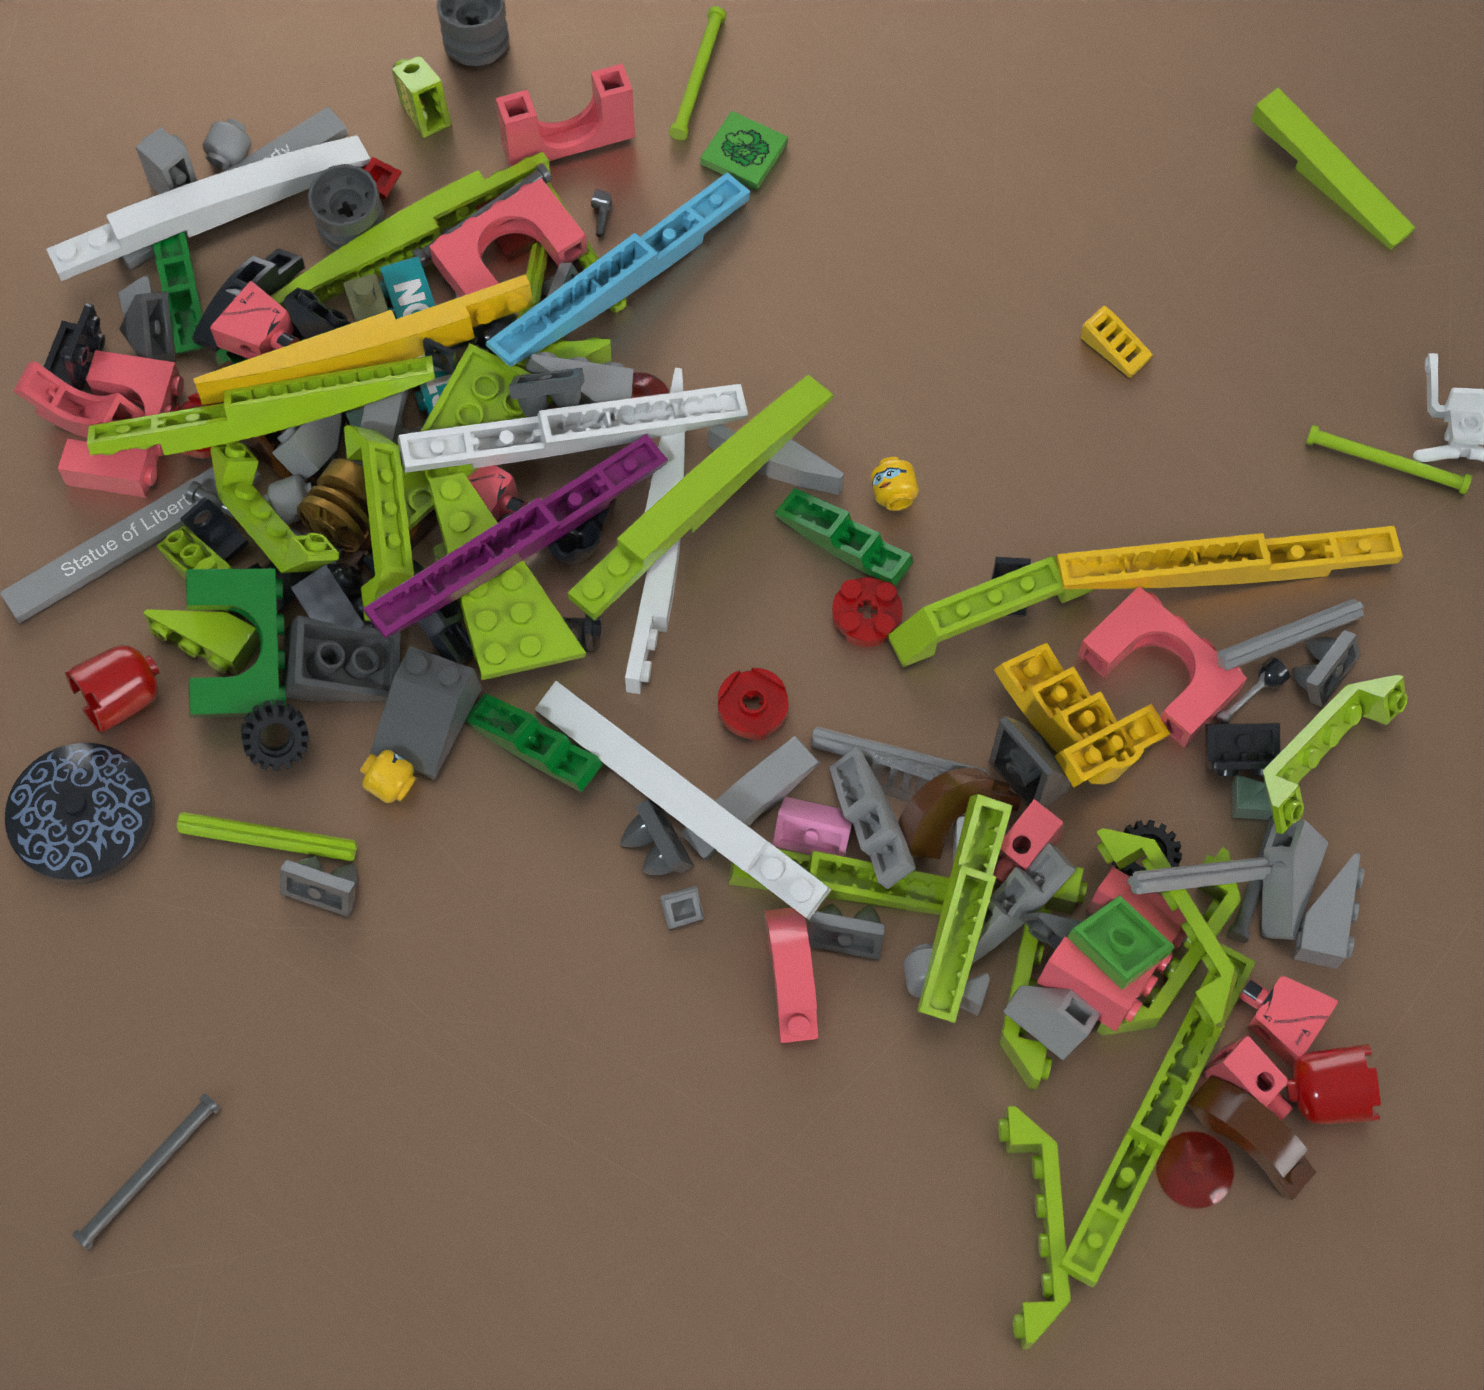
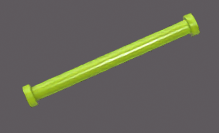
[669,6,727,140]
[1305,424,1472,495]

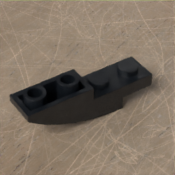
[192,248,305,352]
[283,287,351,339]
[362,553,474,664]

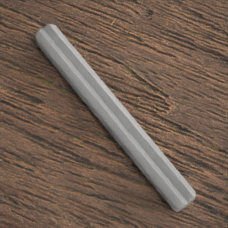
[1216,599,1364,671]
[811,727,987,778]
[1128,857,1272,894]

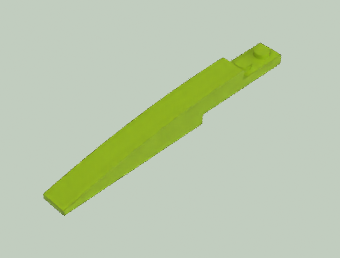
[271,151,550,319]
[87,356,435,456]
[568,374,834,621]
[1058,944,1256,1288]

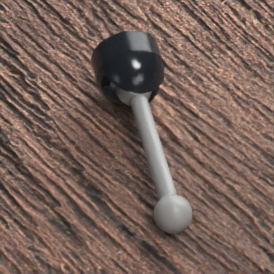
[1217,657,1290,724]

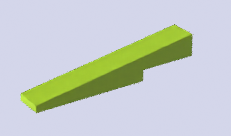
[1251,87,1415,250]
[917,794,1013,1023]
[728,849,950,915]

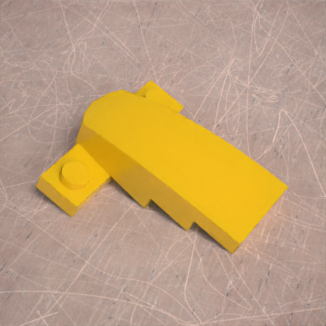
[994,642,1170,788]

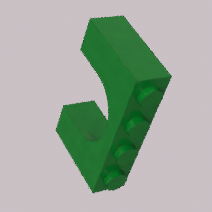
[185,569,286,718]

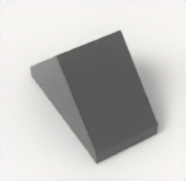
[119,292,175,361]

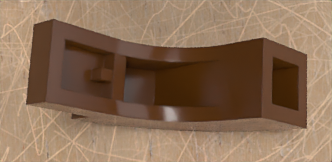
[898,768,1022,859]
[1187,1076,1316,1200]

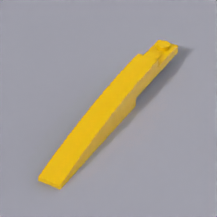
[193,275,534,405]
[1056,526,1403,589]

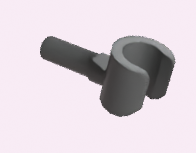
[591,189,613,237]

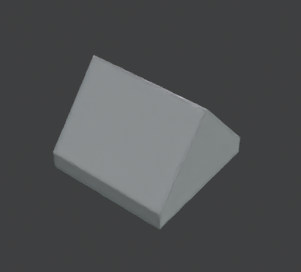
[659,886,704,929]
[960,973,990,1016]

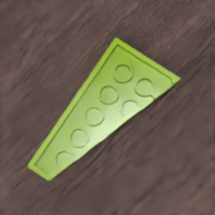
[401,343,553,531]
[428,472,586,680]

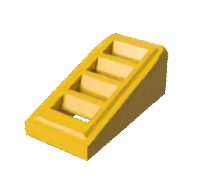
[1080,305,1153,378]

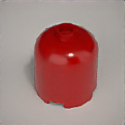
[65,645,160,733]
[1286,1044,1381,1125]

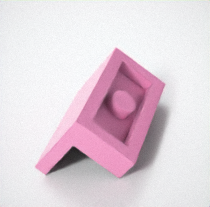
[772,796,853,857]

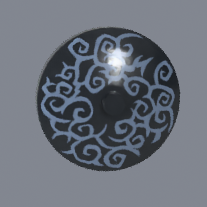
[5,743,155,885]

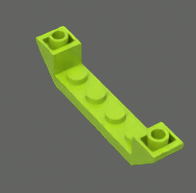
[344,425,414,621]
[210,442,340,573]
[888,556,1094,667]
[1263,675,1408,835]
[1096,828,1238,1030]
[1097,847,1241,1036]
[999,866,1088,1090]
[998,1106,1071,1349]

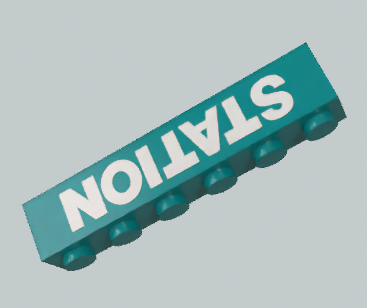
[379,256,452,424]

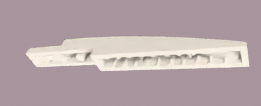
[46,135,370,281]
[625,367,685,694]
[398,384,748,473]
[535,681,832,919]

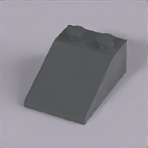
[282,616,401,702]
[370,646,482,779]
[989,716,1071,808]

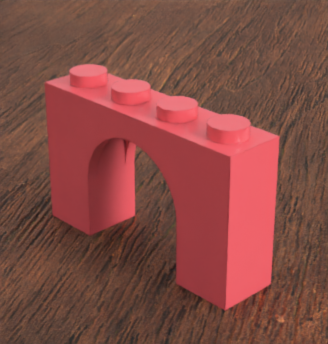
[496,63,635,167]
[429,178,588,297]
[58,350,184,498]
[1078,586,1247,748]
[1037,867,1187,1032]

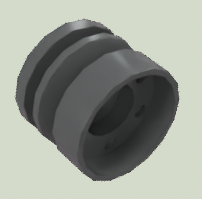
[437,0,510,66]
[308,164,386,251]

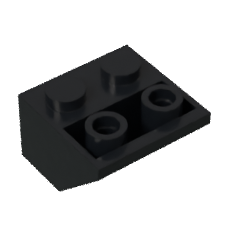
[291,564,375,629]

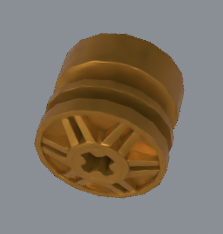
[297,458,370,552]

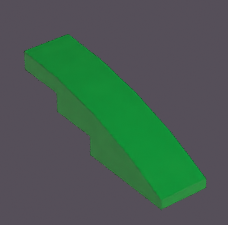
[153,231,205,355]
[774,488,914,586]
[465,693,603,792]

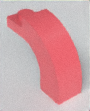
[13,361,145,438]
[765,908,819,1043]

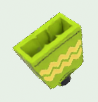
[392,56,452,138]

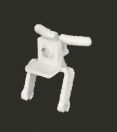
[1413,353,1484,463]

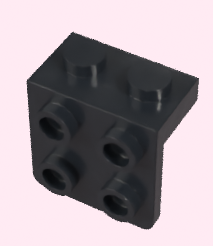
[43,303,105,391]

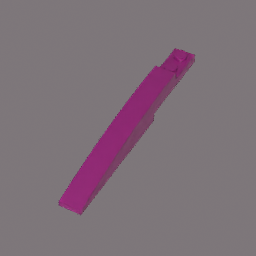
[363,434,668,639]

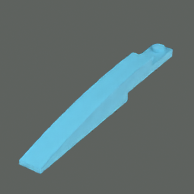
[486,172,751,367]

